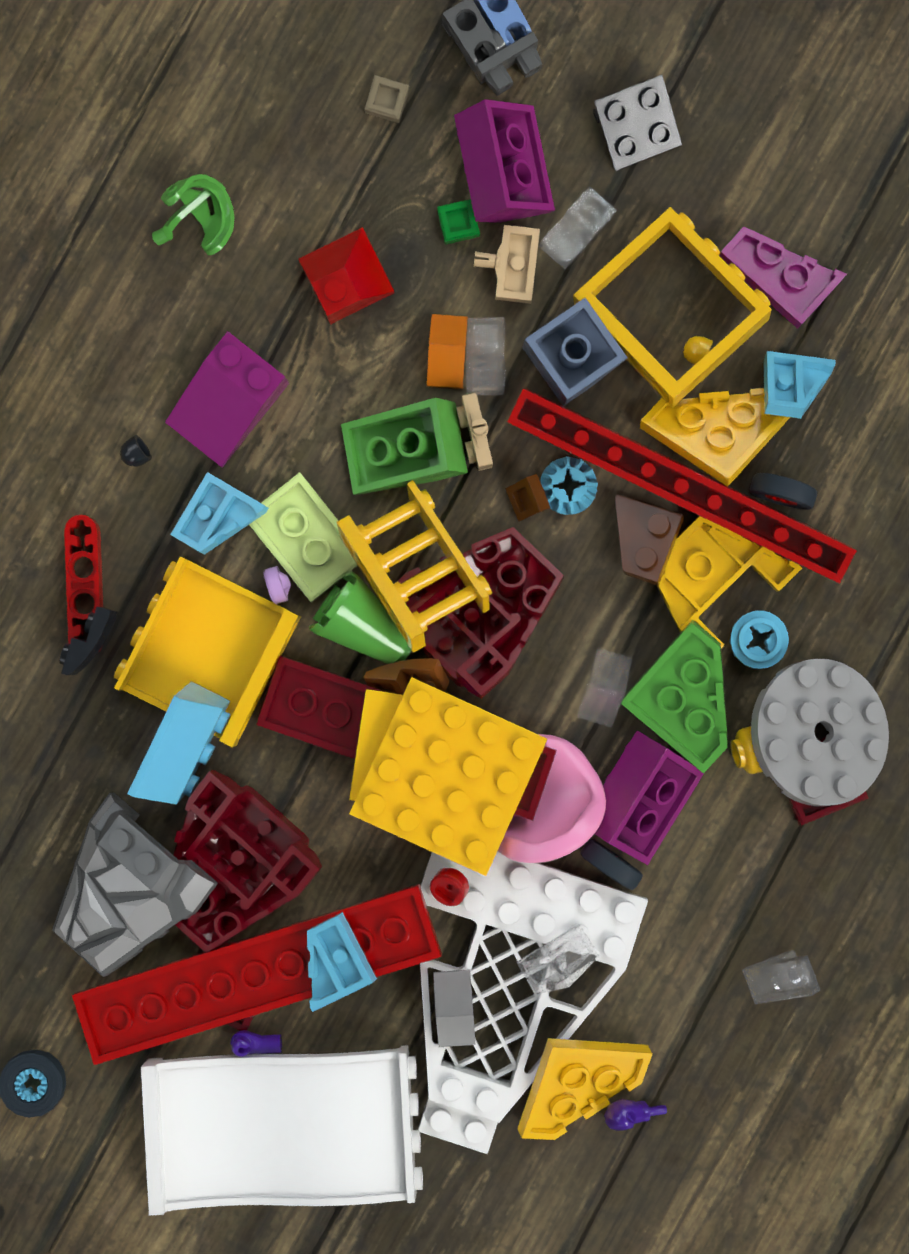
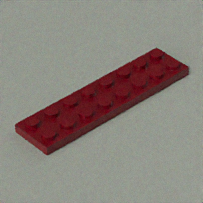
[256,656,557,821]

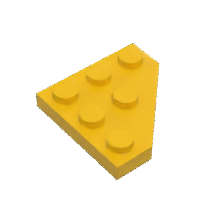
[640,388,790,487]
[517,1038,653,1140]

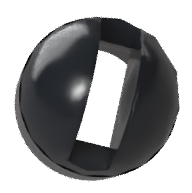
[120,435,152,467]

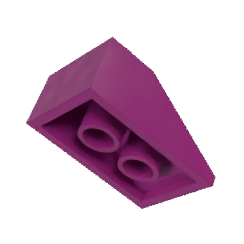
[165,331,289,468]

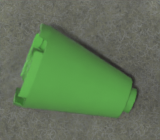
[309,570,411,664]

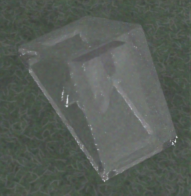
[576,648,632,727]
[517,924,599,994]

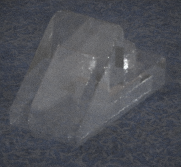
[742,951,821,1004]

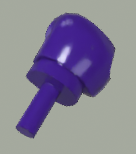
[604,1099,667,1131]

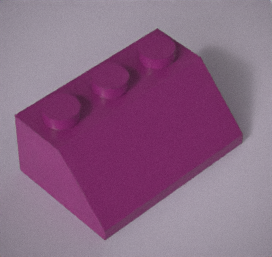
[454,99,555,223]
[595,731,703,865]

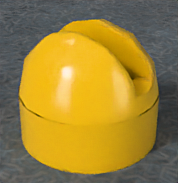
[683,336,713,365]

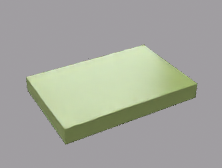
[249,472,358,602]

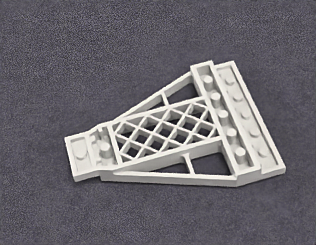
[418,851,648,1154]

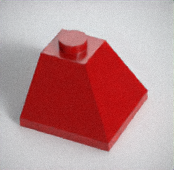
[298,227,395,325]

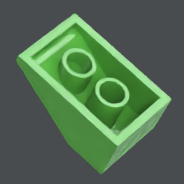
[341,398,468,495]

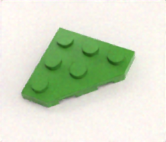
[620,620,728,774]

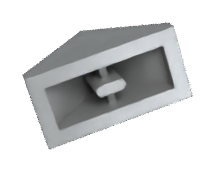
[433,969,476,1047]

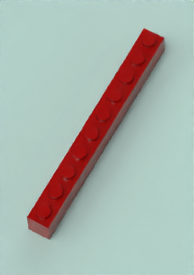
[507,388,857,584]

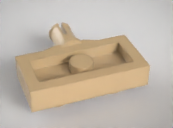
[474,225,540,304]
[456,393,493,471]

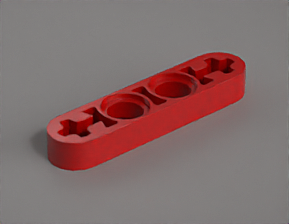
[64,515,104,652]

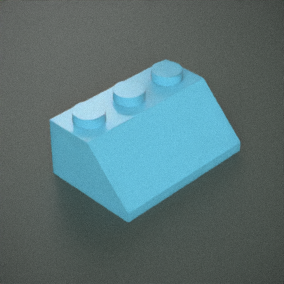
[127,681,231,804]

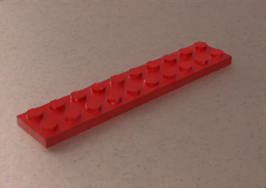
[72,884,442,1065]

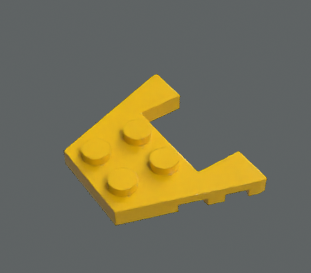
[657,516,802,648]

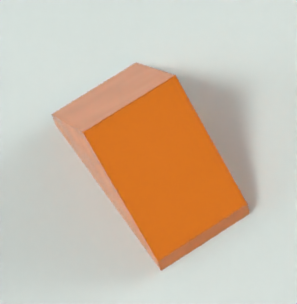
[427,314,468,389]

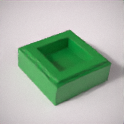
[437,199,480,245]

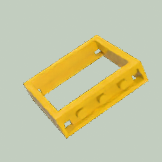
[573,207,772,408]

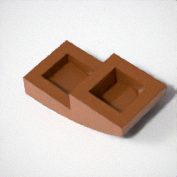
[363,658,449,695]

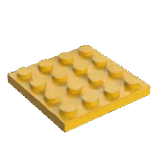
[349,677,547,876]

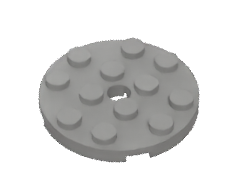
[751,659,889,806]

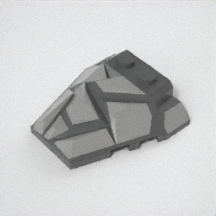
[52,792,218,977]

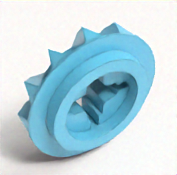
[540,456,598,515]
[729,611,789,669]

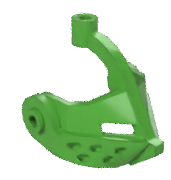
[152,174,234,255]

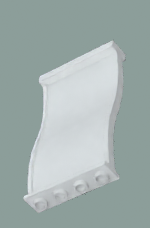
[141,1045,423,1215]

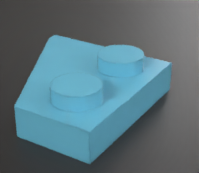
[763,351,836,419]
[170,472,269,555]
[307,912,377,1012]

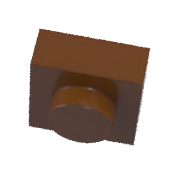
[505,474,551,522]

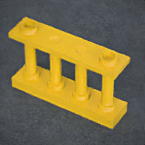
[337,480,492,653]

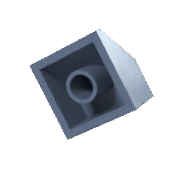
[522,298,627,406]

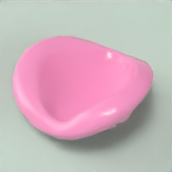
[498,734,606,863]

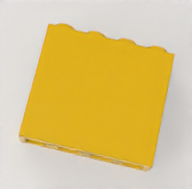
[114,557,301,747]

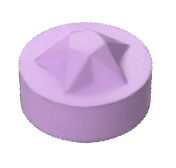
[263,566,291,604]

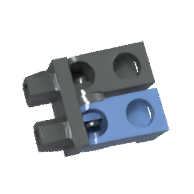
[442,0,542,96]

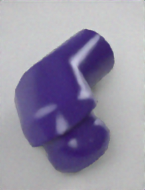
[230,1030,282,1057]

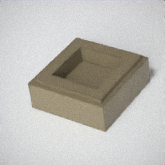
[364,75,409,123]

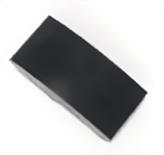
[59,606,118,675]

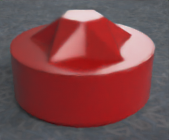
[430,867,469,906]

